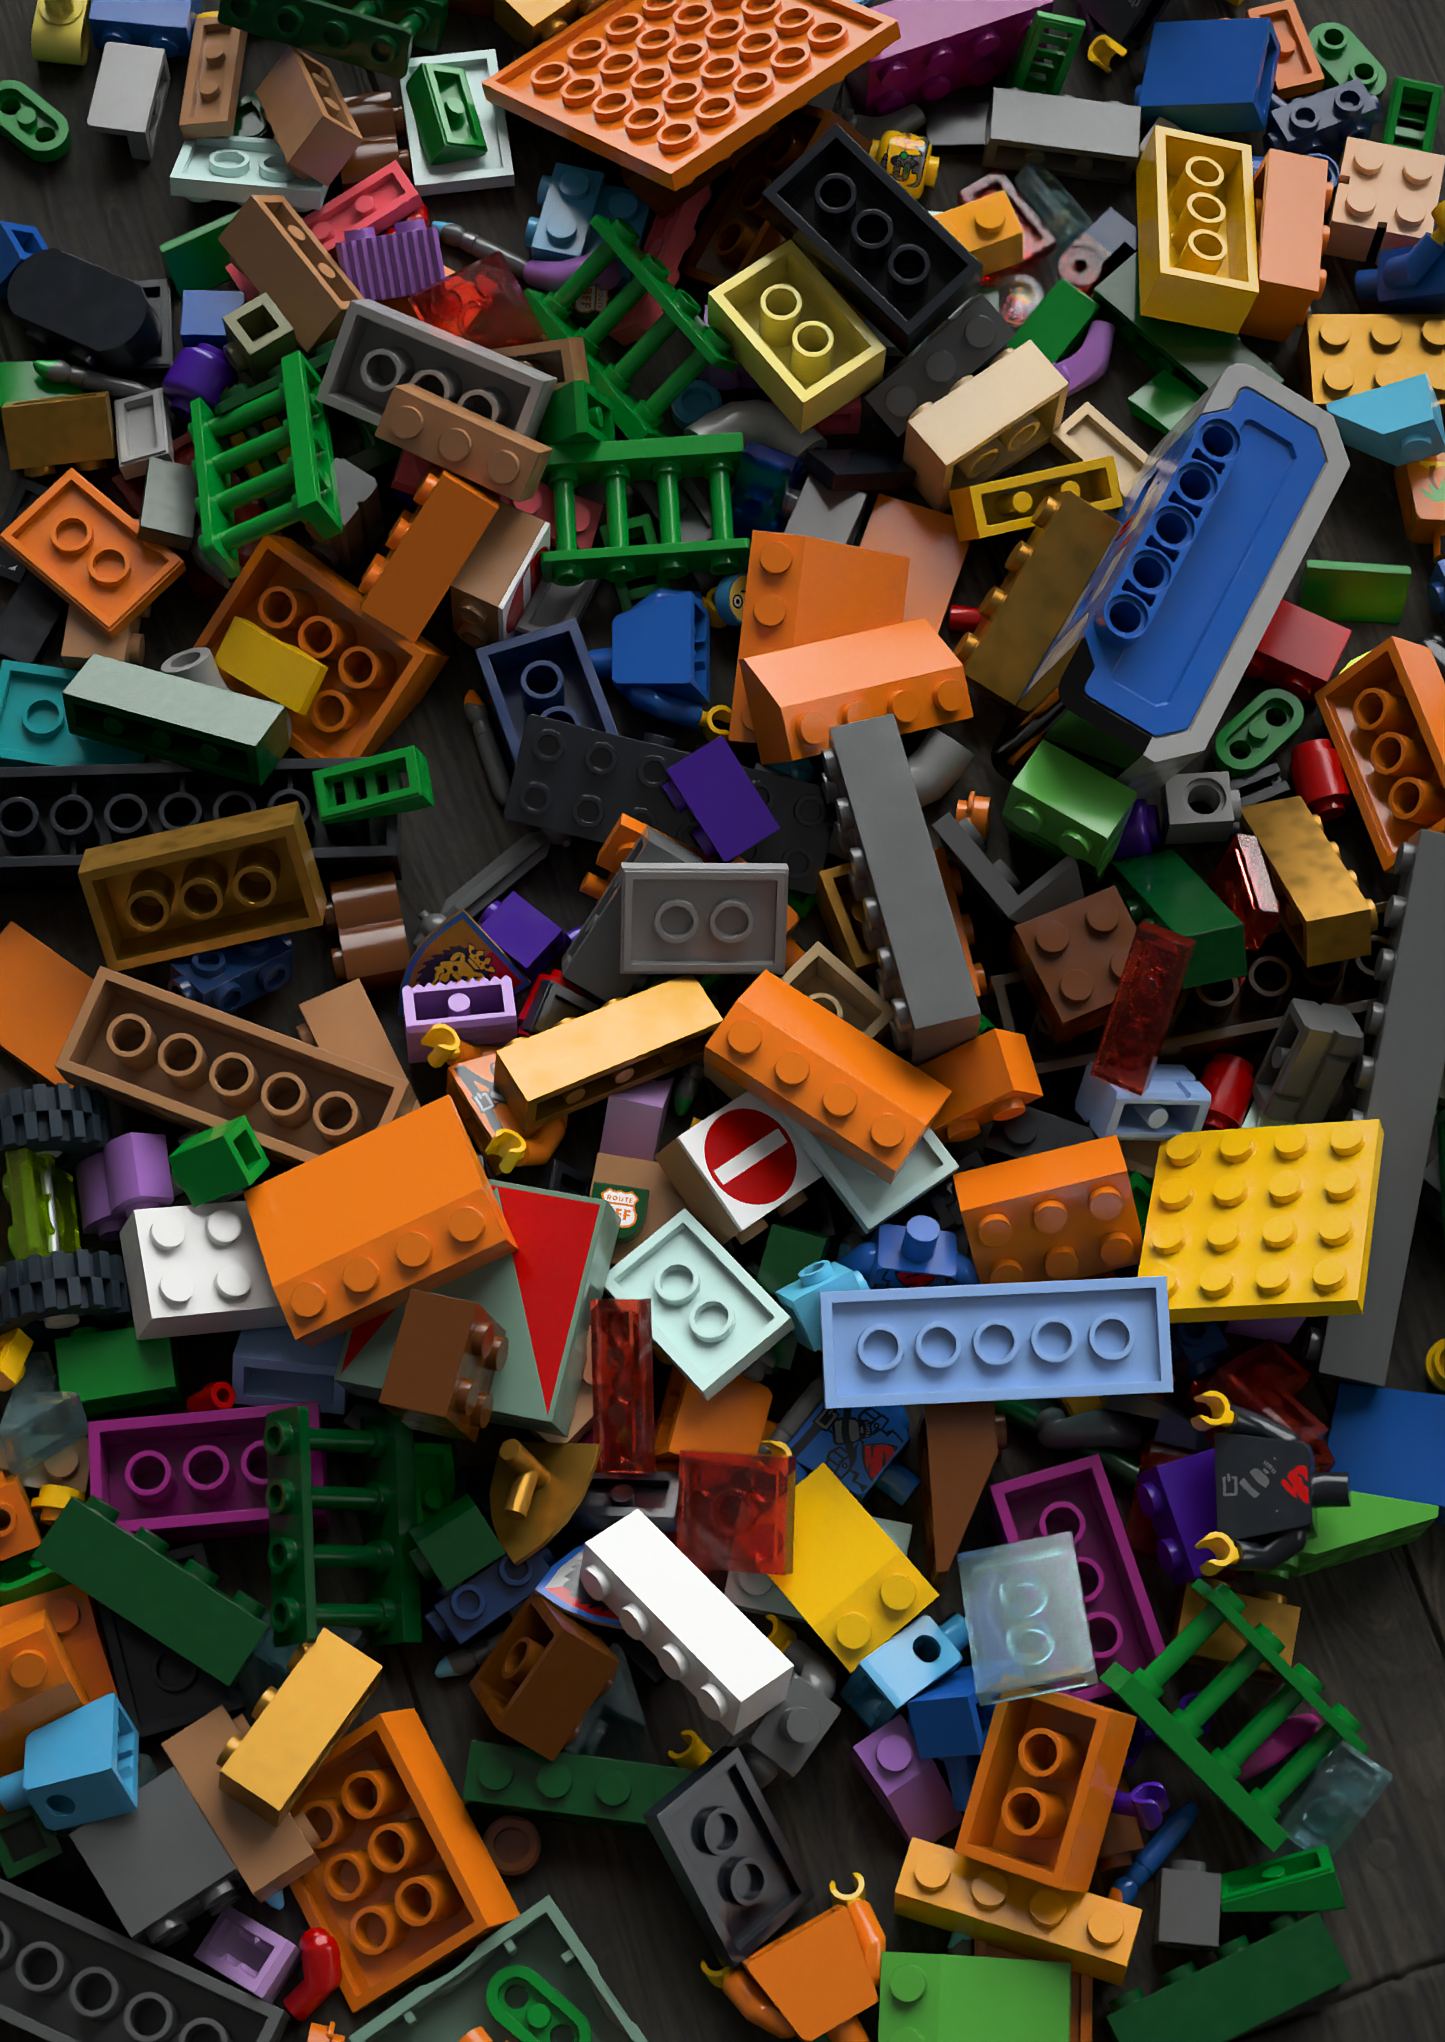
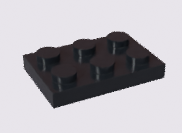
[96,1541,247,1743]
[642,1746,815,1968]

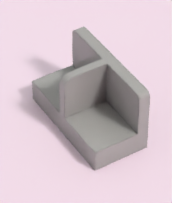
[87,42,171,161]

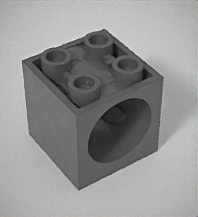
[69,1767,247,1950]

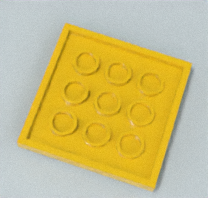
[1137,1119,1384,1323]

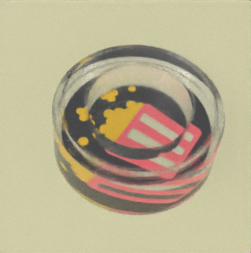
[996,274,1044,327]

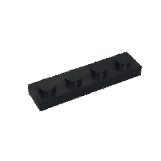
[451,1466,686,1532]

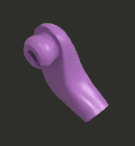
[523,254,621,293]
[1052,321,1115,397]

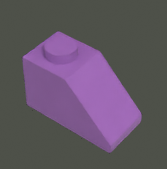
[849,1714,963,1845]

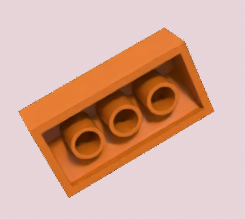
[739,618,974,765]
[1314,636,1445,873]
[703,969,953,1185]

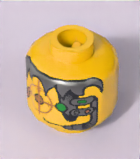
[869,130,940,200]

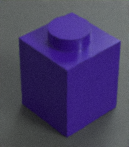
[478,891,564,987]

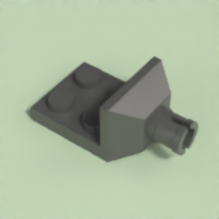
[932,812,1084,932]

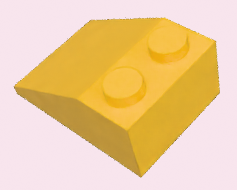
[737,1462,939,1673]

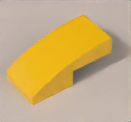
[214,616,328,715]

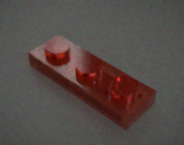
[1090,920,1196,1096]
[590,1298,655,1474]

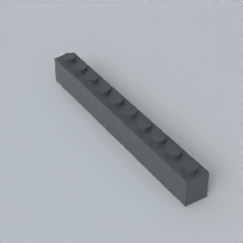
[1302,828,1445,1387]

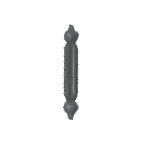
[412,828,574,949]

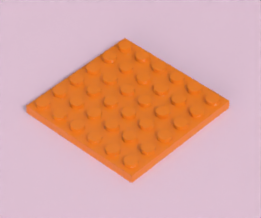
[481,0,901,191]

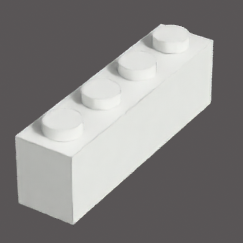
[579,1509,794,1736]

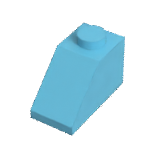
[1326,373,1445,466]

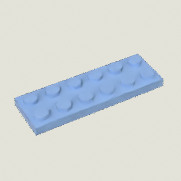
[819,1276,1174,1409]

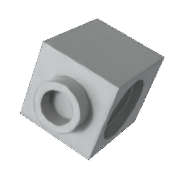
[1159,771,1241,845]

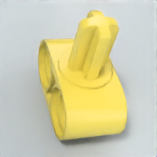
[31,0,92,66]

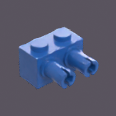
[907,1661,1027,1811]

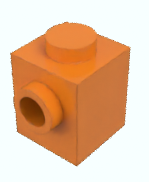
[0,1470,43,1561]

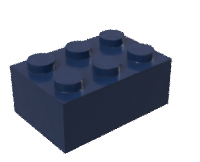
[475,619,619,774]

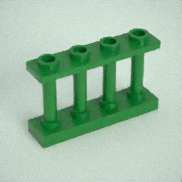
[514,214,739,440]
[188,350,343,579]
[540,432,751,587]
[1099,1578,1370,1853]

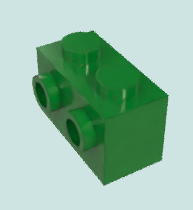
[54,1320,183,1420]

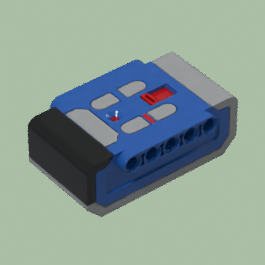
[991,364,1350,800]

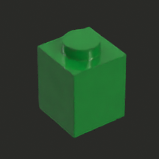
[167,1115,270,1208]

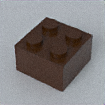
[1008,885,1163,1045]
[378,1289,509,1443]
[469,1589,620,1761]

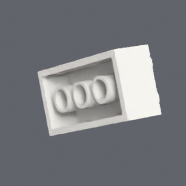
[119,1201,289,1340]

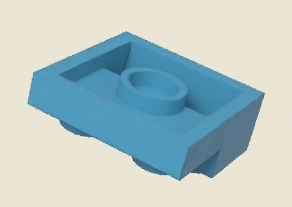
[524,162,652,288]

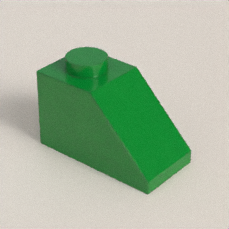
[535,380,616,445]

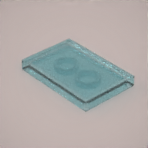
[957,1531,1098,1706]

